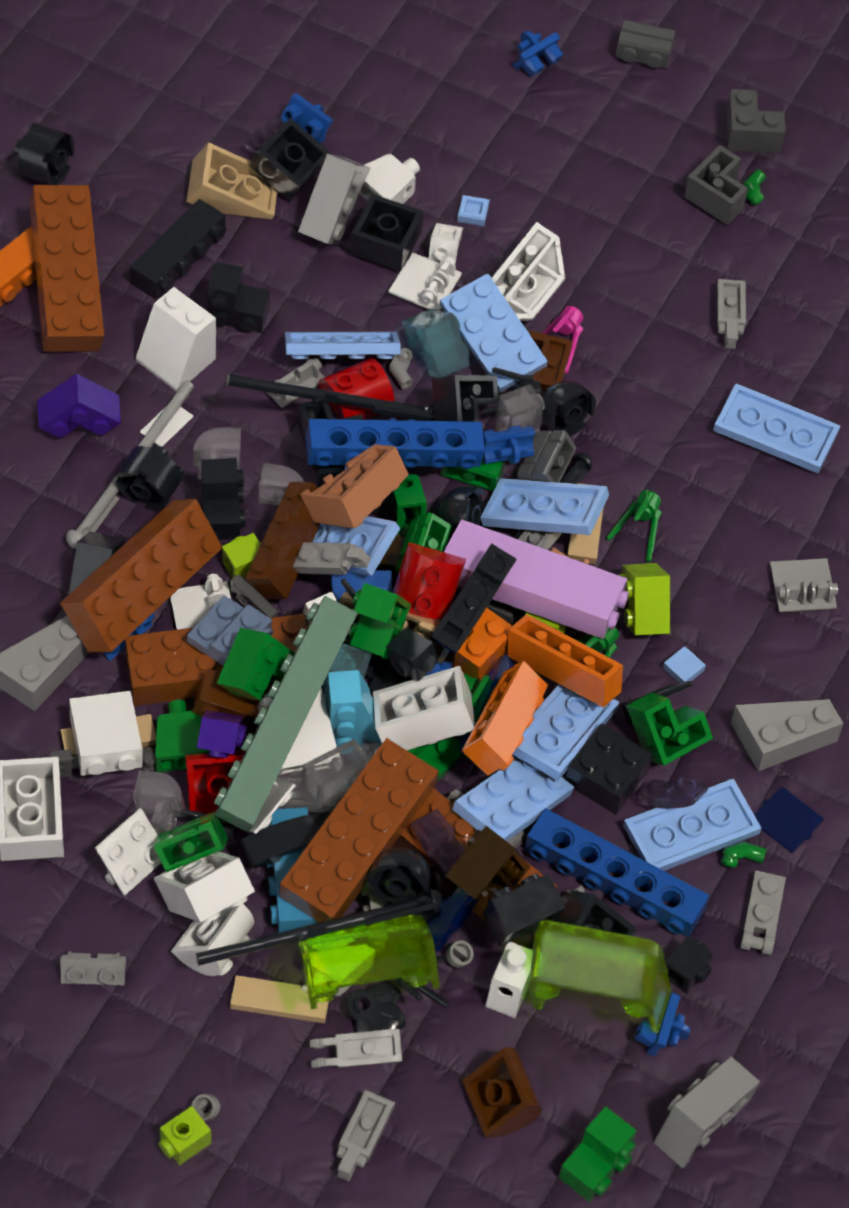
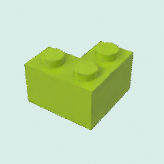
[618,563,670,635]

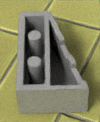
[298,154,371,244]
[0,616,90,711]
[731,699,844,771]
[654,1057,760,1168]

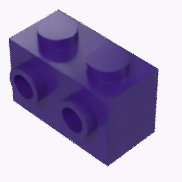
[197,710,247,758]

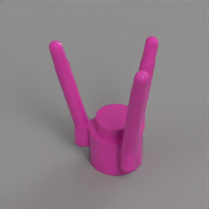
[542,306,583,374]

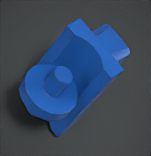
[513,30,563,78]
[281,93,334,144]
[482,425,535,464]
[635,993,691,1057]

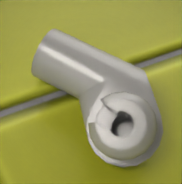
[389,348,413,389]

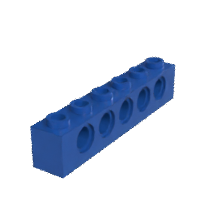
[305,419,485,468]
[525,808,710,937]

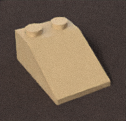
[187,142,277,219]

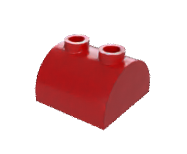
[318,358,395,420]
[392,542,466,619]
[185,750,245,814]

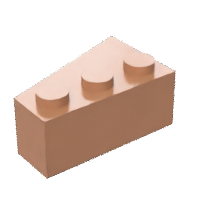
[300,444,409,528]

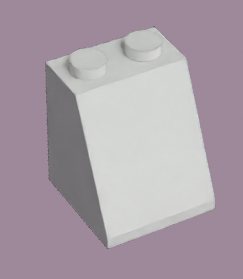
[136,287,216,392]

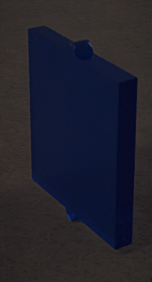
[754,786,824,854]

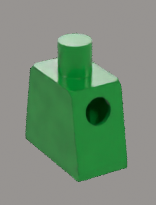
[389,474,427,538]
[155,700,210,773]

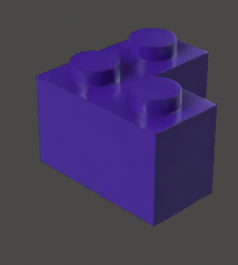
[37,374,121,438]

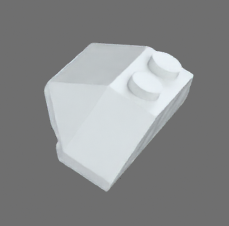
[492,222,565,321]

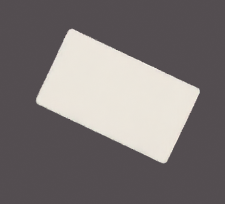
[140,407,193,447]

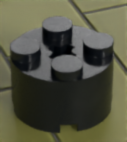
[14,123,74,185]
[115,445,185,511]

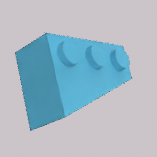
[326,670,382,752]

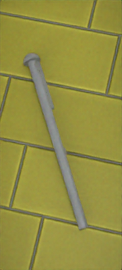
[66,381,194,549]

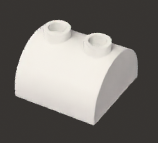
[171,904,254,976]

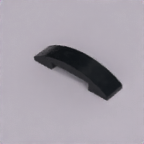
[430,543,517,654]
[240,812,332,868]

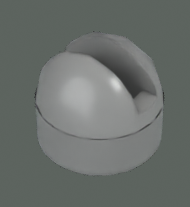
[446,940,474,967]
[192,1094,221,1121]

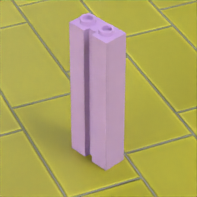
[444,519,629,639]

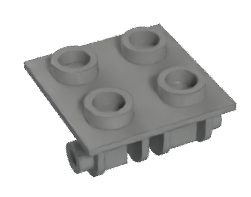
[770,558,838,612]

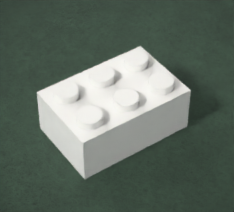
[373,666,475,751]
[0,757,64,861]
[154,851,255,923]

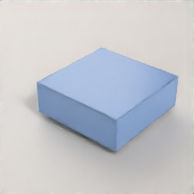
[457,195,490,226]
[663,646,706,684]

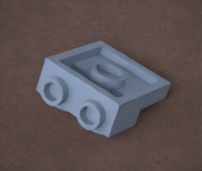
[187,595,273,666]

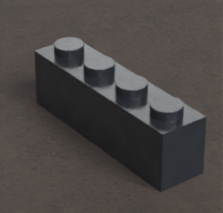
[130,198,226,300]

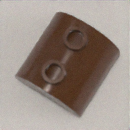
[462,1047,542,1138]

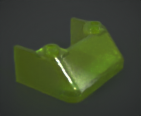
[298,915,440,1009]
[528,921,671,1033]

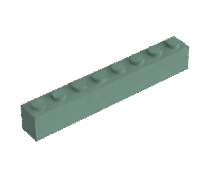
[214,596,357,832]

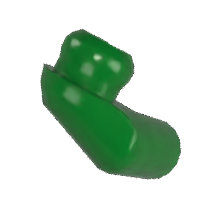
[743,169,766,205]
[721,842,767,868]

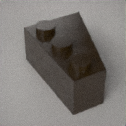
[446,826,530,899]

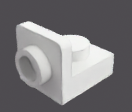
[428,223,463,264]

